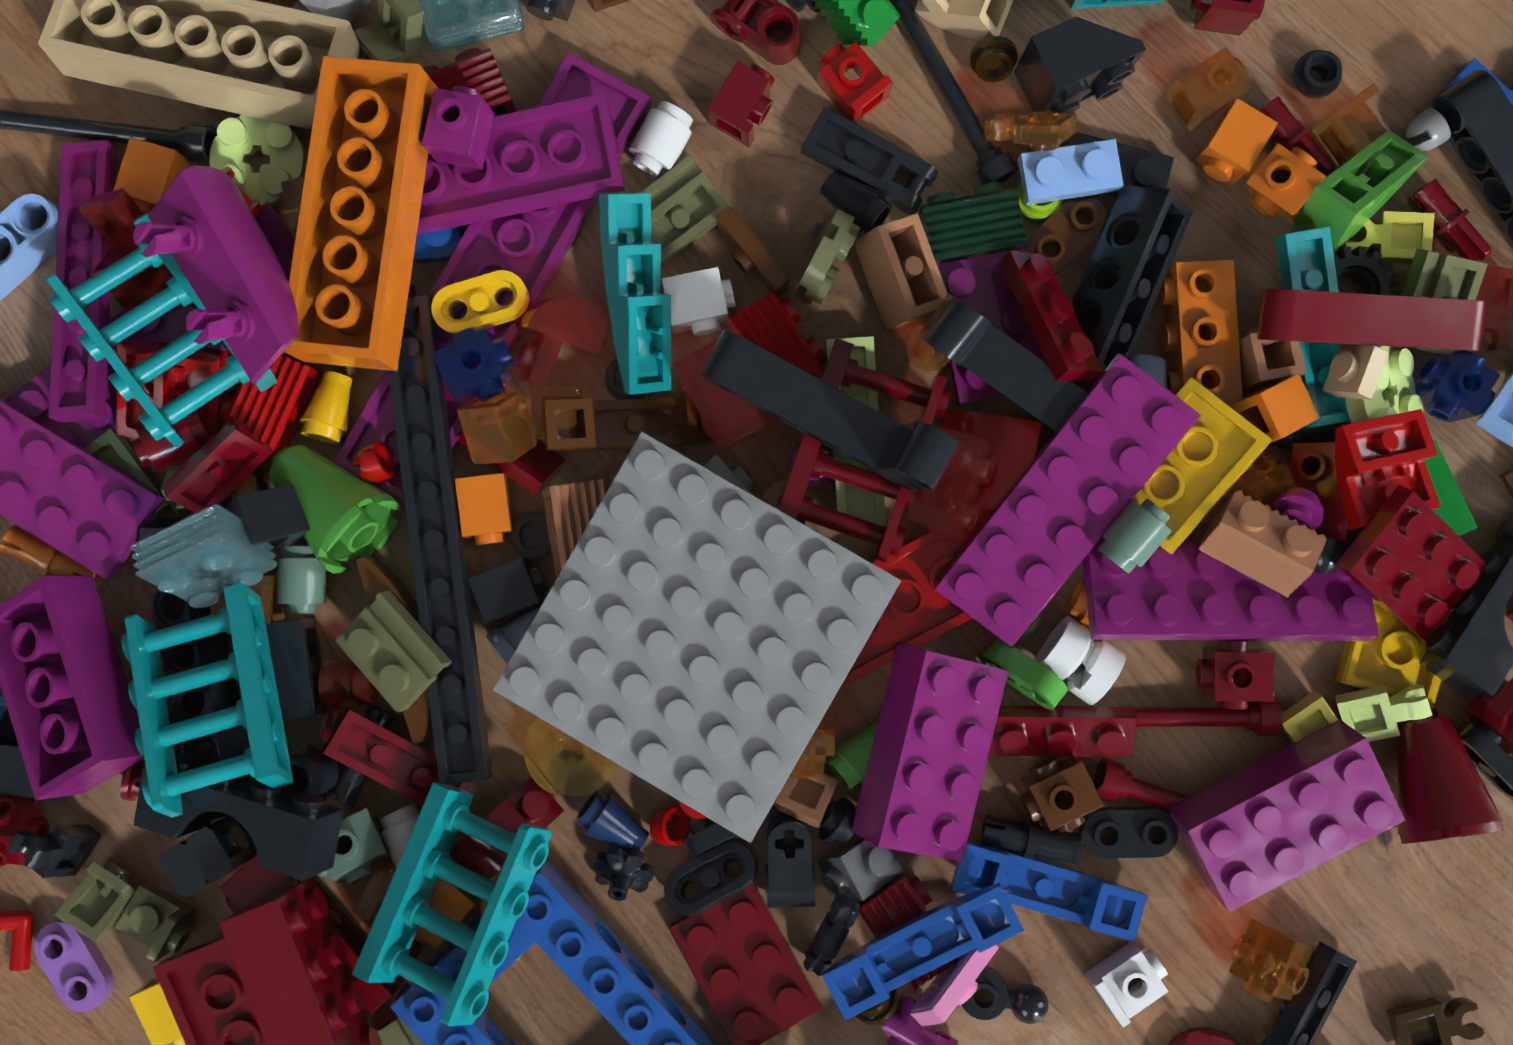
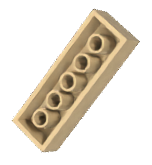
[38,0,363,130]

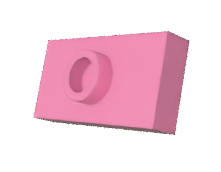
[910,945,999,1026]

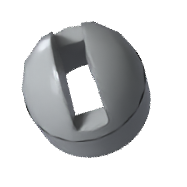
[1405,108,1451,151]

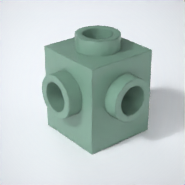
[319,808,391,886]

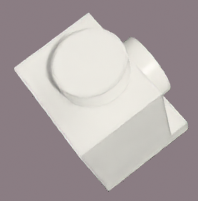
[1084,941,1169,1028]

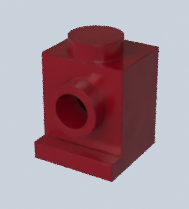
[708,61,775,148]

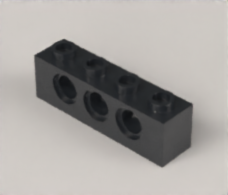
[1072,185,1193,381]

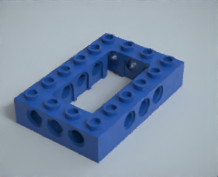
[390,859,717,1045]

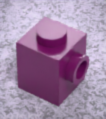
[422,86,495,170]

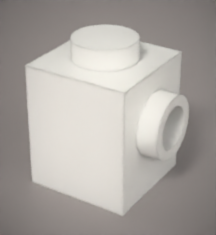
[662,267,736,336]

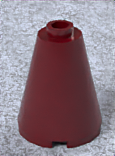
[1398,709,1504,844]

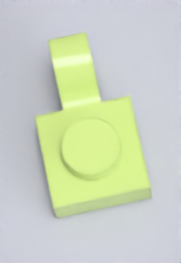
[1335,685,1432,742]

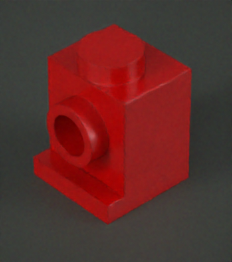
[817,41,893,123]

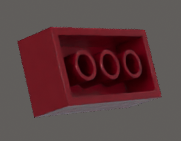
[219,878,382,1045]

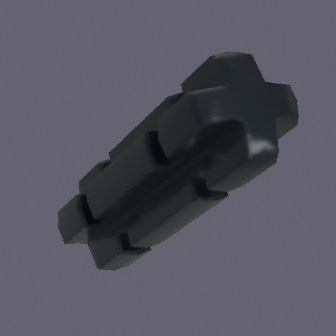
[803,894,860,976]

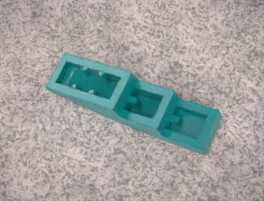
[599,192,671,395]

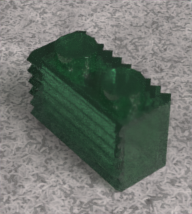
[918,182,1027,264]

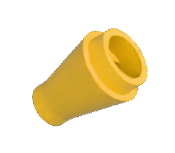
[300,371,353,445]

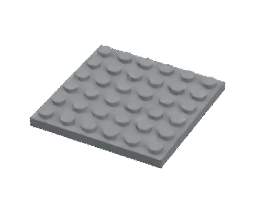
[493,432,901,843]

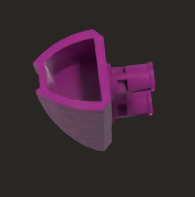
[133,165,299,385]

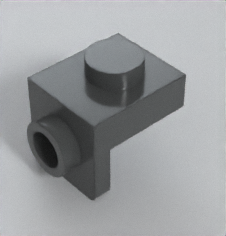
[818,838,904,901]

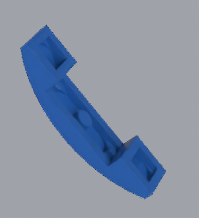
[950,842,1148,942]
[822,883,1025,1020]

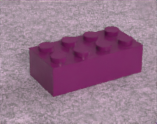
[0,576,144,800]
[851,643,1009,862]
[1168,719,1405,912]

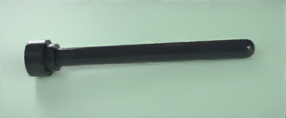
[889,0,1019,190]
[0,109,217,163]

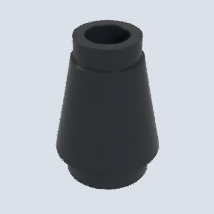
[820,170,892,233]

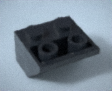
[1014,17,1146,121]

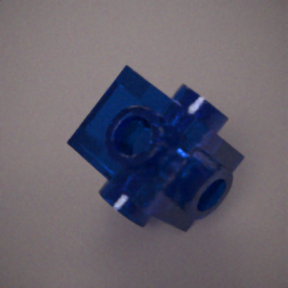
[432,327,515,404]
[1415,350,1501,422]

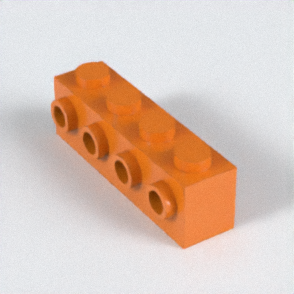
[1158,259,1243,405]

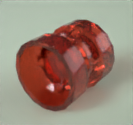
[319,658,379,705]

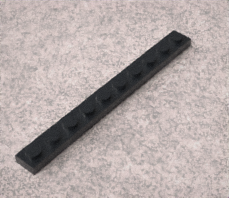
[389,295,493,785]

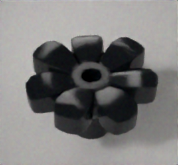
[593,848,654,901]

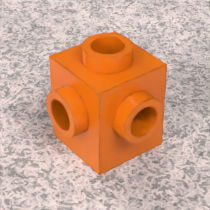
[1246,143,1326,225]

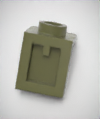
[115,881,196,962]

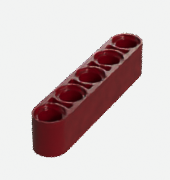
[1257,289,1486,351]

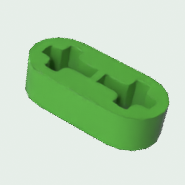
[980,639,1068,710]

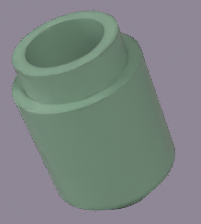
[1098,498,1172,574]
[276,546,326,614]

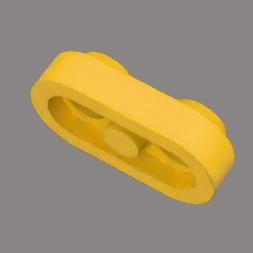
[431,270,529,335]

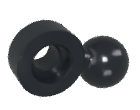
[962,966,1049,1024]

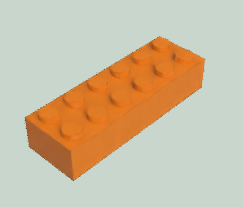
[284,56,438,371]

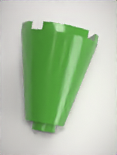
[269,445,401,574]

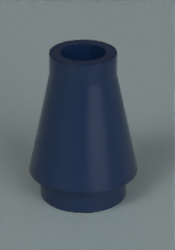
[575,790,649,853]

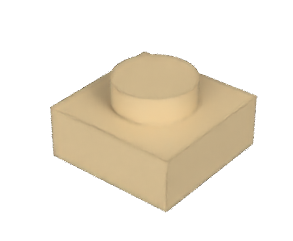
[1322,345,1389,400]

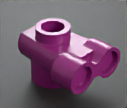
[882,995,959,1045]

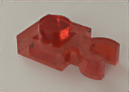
[1476,265,1513,351]

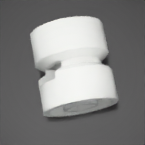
[1034,616,1126,705]

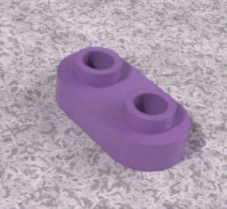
[34,919,115,1012]

